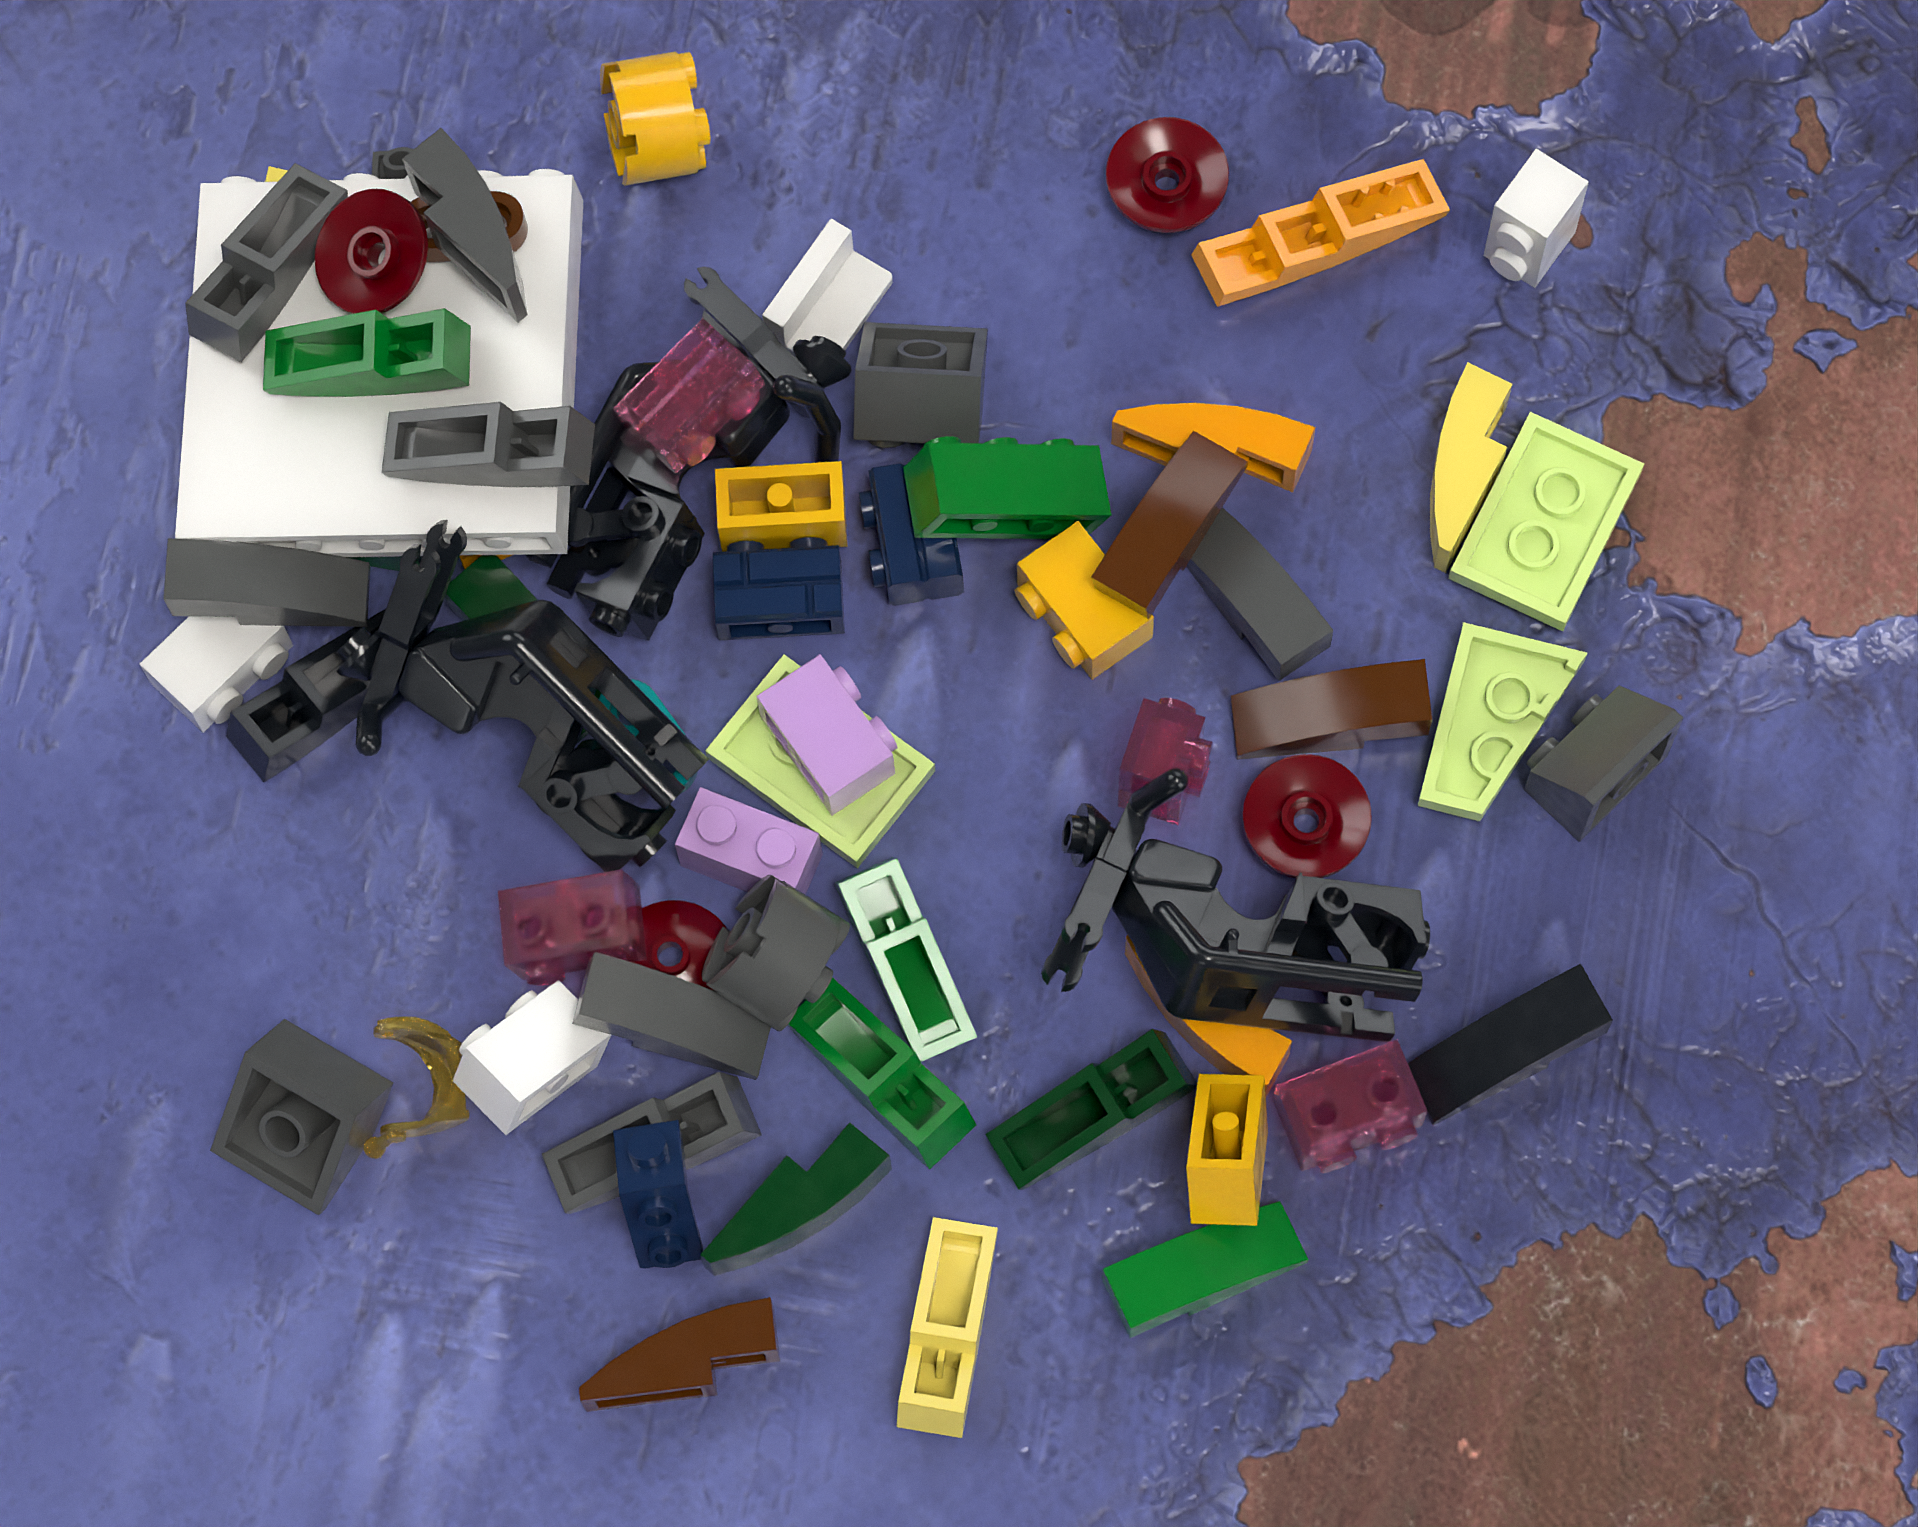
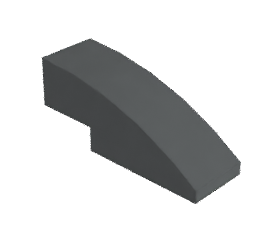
[402,128,528,323]
[185,163,348,362]
[381,402,595,487]
[1186,507,1333,681]
[163,538,371,627]
[572,952,771,1080]
[542,1072,762,1214]

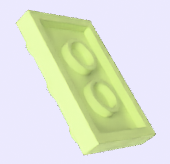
[1448,412,1644,631]
[705,654,935,869]

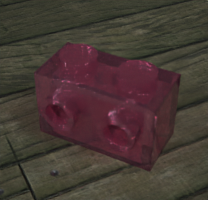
[1118,698,1213,825]
[498,869,647,985]
[1273,1040,1427,1173]

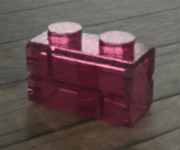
[613,319,765,473]

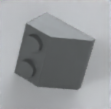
[853,322,988,448]
[1524,685,1683,842]
[210,1019,393,1215]

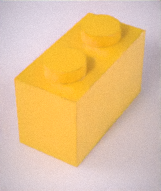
[715,461,848,552]
[1014,521,1154,680]
[1186,1074,1268,1226]

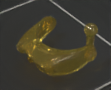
[363,1016,470,1159]

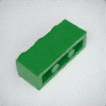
[903,436,1112,539]

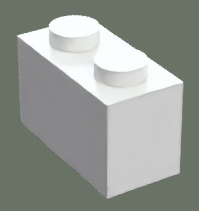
[1483,149,1589,288]
[140,616,294,733]
[453,980,611,1135]

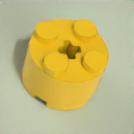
[600,51,711,186]

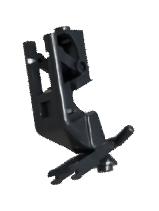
[525,267,852,641]
[335,520,709,878]
[1041,768,1430,1042]

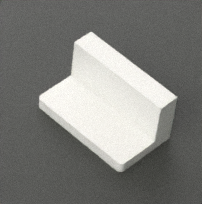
[762,219,893,357]

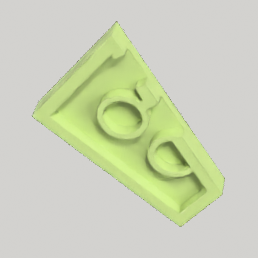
[1418,622,1588,821]

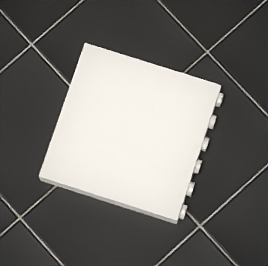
[175,169,583,557]

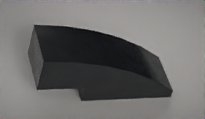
[226,608,386,782]
[1402,964,1613,1126]

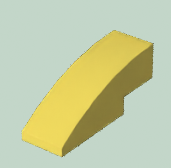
[1430,362,1512,573]
[897,1217,998,1438]

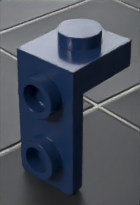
[613,1120,703,1269]

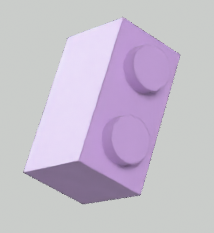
[756,654,898,816]
[675,787,823,895]

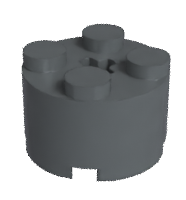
[702,875,850,1032]

